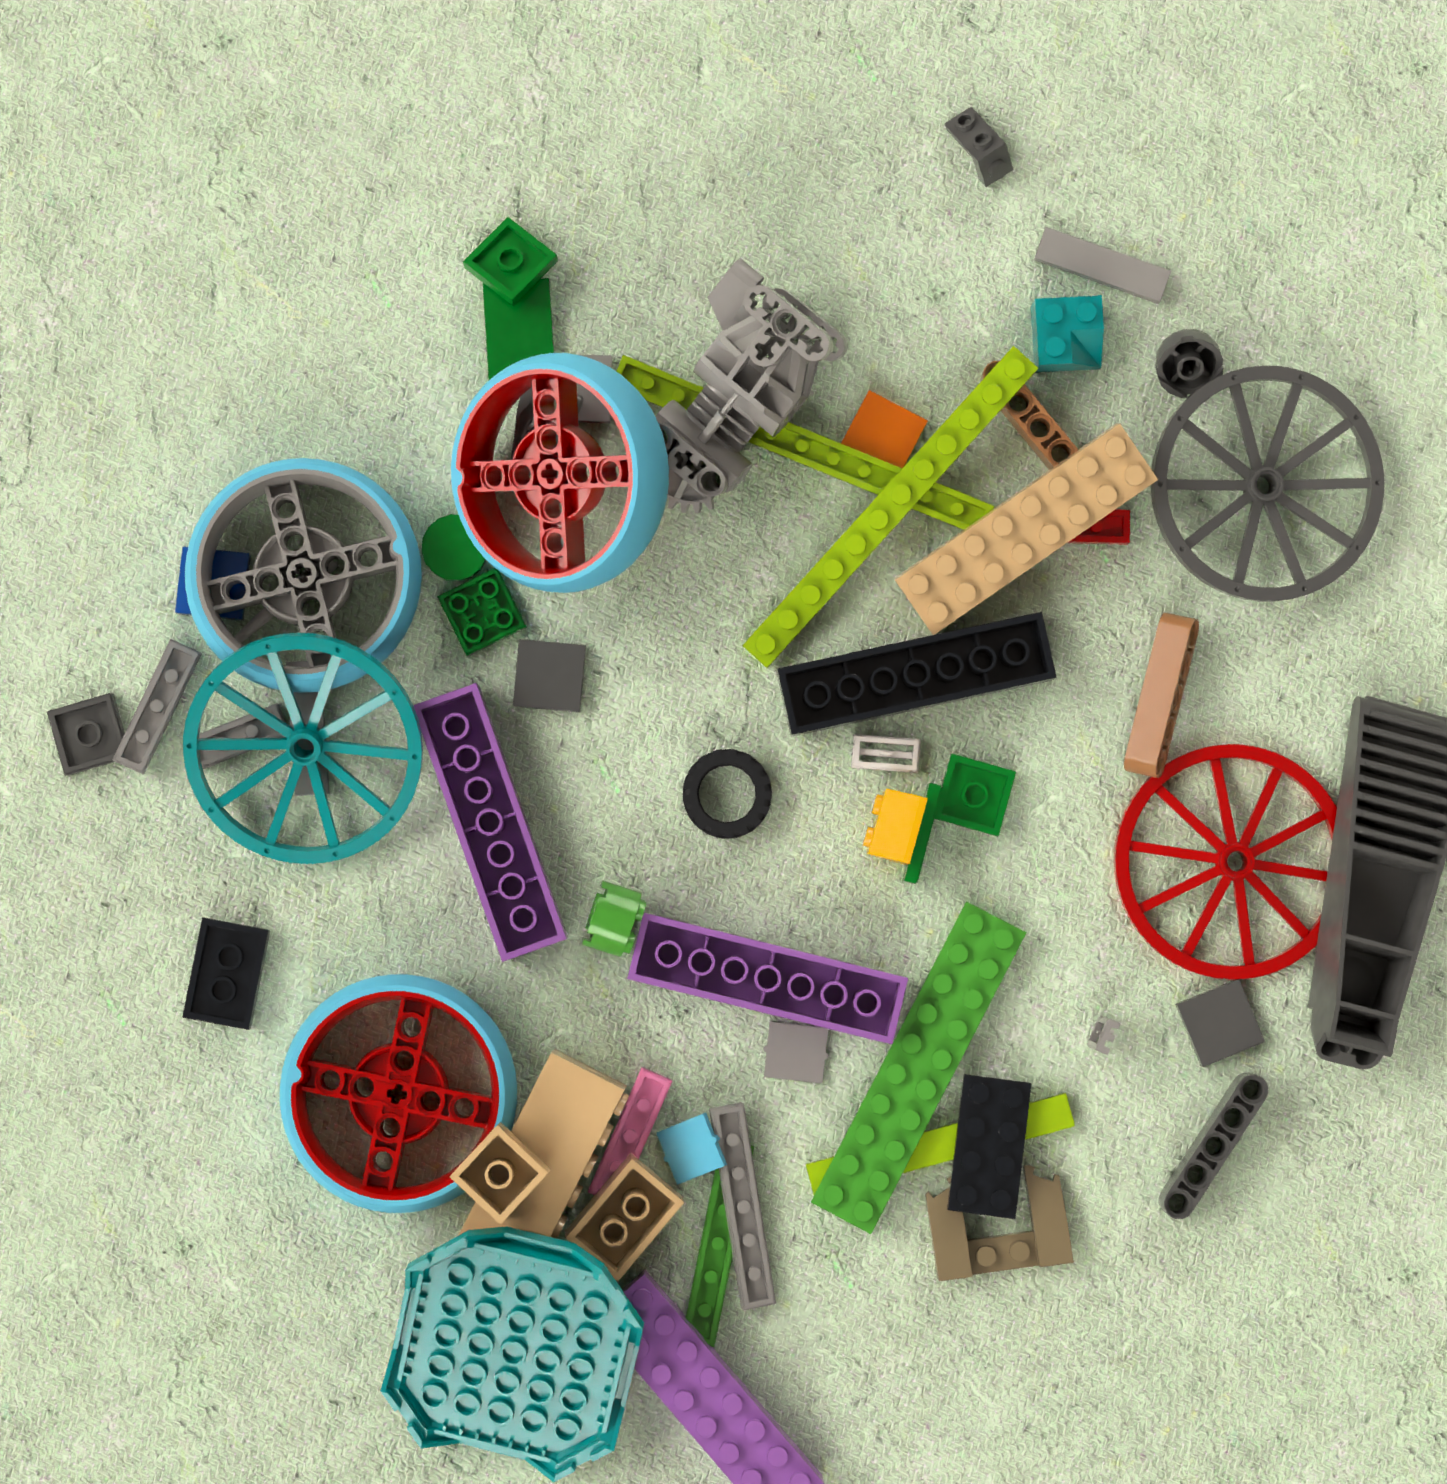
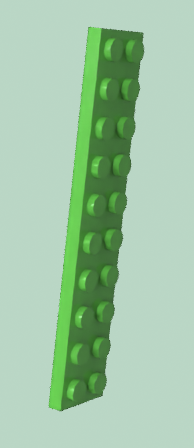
[811,901,1027,1234]

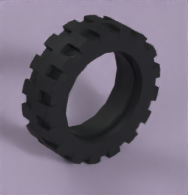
[683,749,772,839]

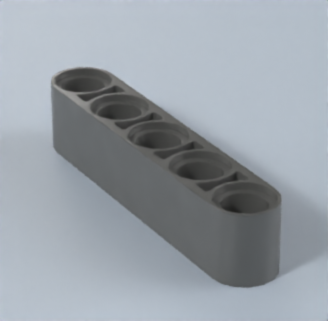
[1159,1073,1268,1219]

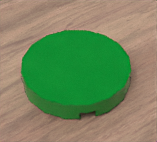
[421,514,486,581]

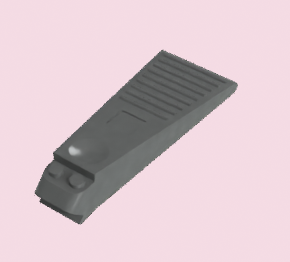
[1308,696,1447,1069]

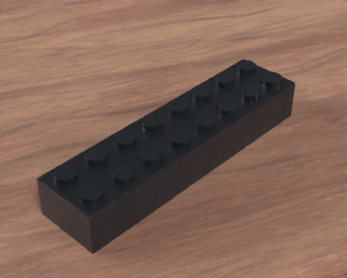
[777,612,1057,737]

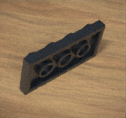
[947,1074,1032,1219]

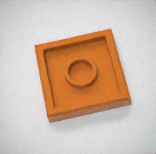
[841,390,928,468]

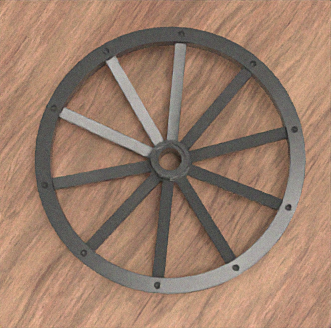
[1151,366,1384,602]

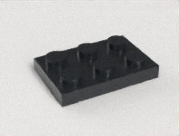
[182,917,270,1030]

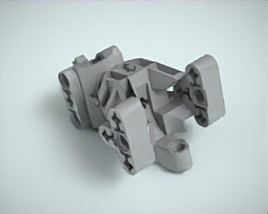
[655,258,848,513]

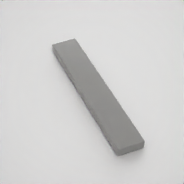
[709,1102,776,1311]

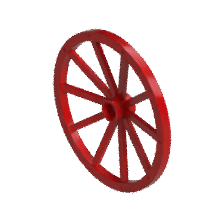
[1114,744,1337,980]

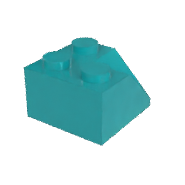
[1030,295,1104,373]

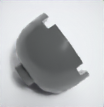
[1155,329,1223,398]

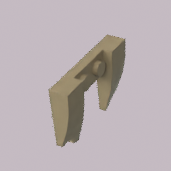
[925,1165,1074,1281]

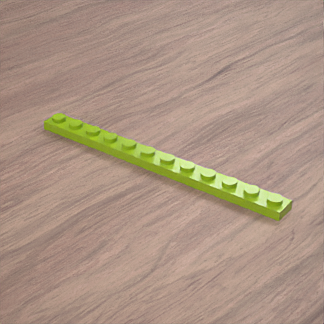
[742,346,1038,668]
[616,355,994,530]

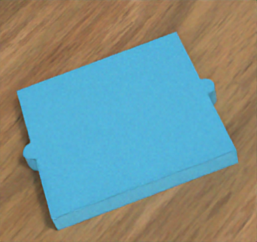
[656,1112,727,1185]

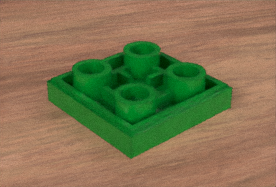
[437,568,527,657]

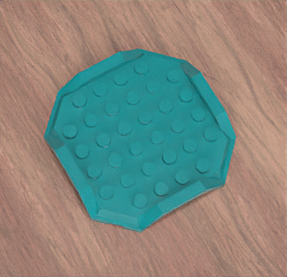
[380,1226,644,1483]

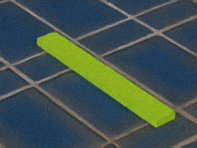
[805,1093,1075,1195]

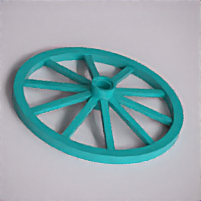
[183,633,423,864]

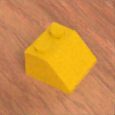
[863,789,928,865]

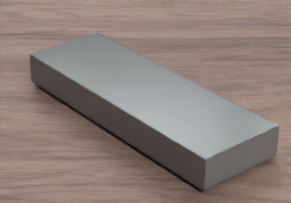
[199,703,286,769]

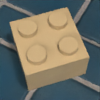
[449,1122,551,1225]

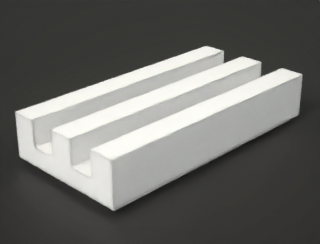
[851,734,921,773]

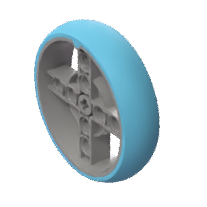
[185,458,422,693]

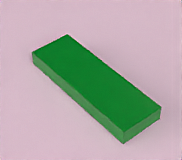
[902,783,942,884]

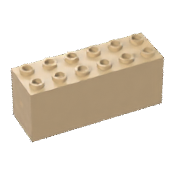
[458,1049,629,1239]

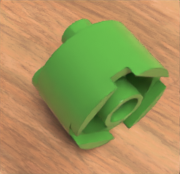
[581,880,647,957]

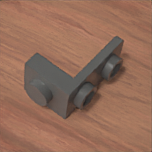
[945,107,1014,187]

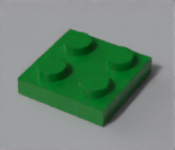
[463,217,558,306]
[934,754,1016,837]

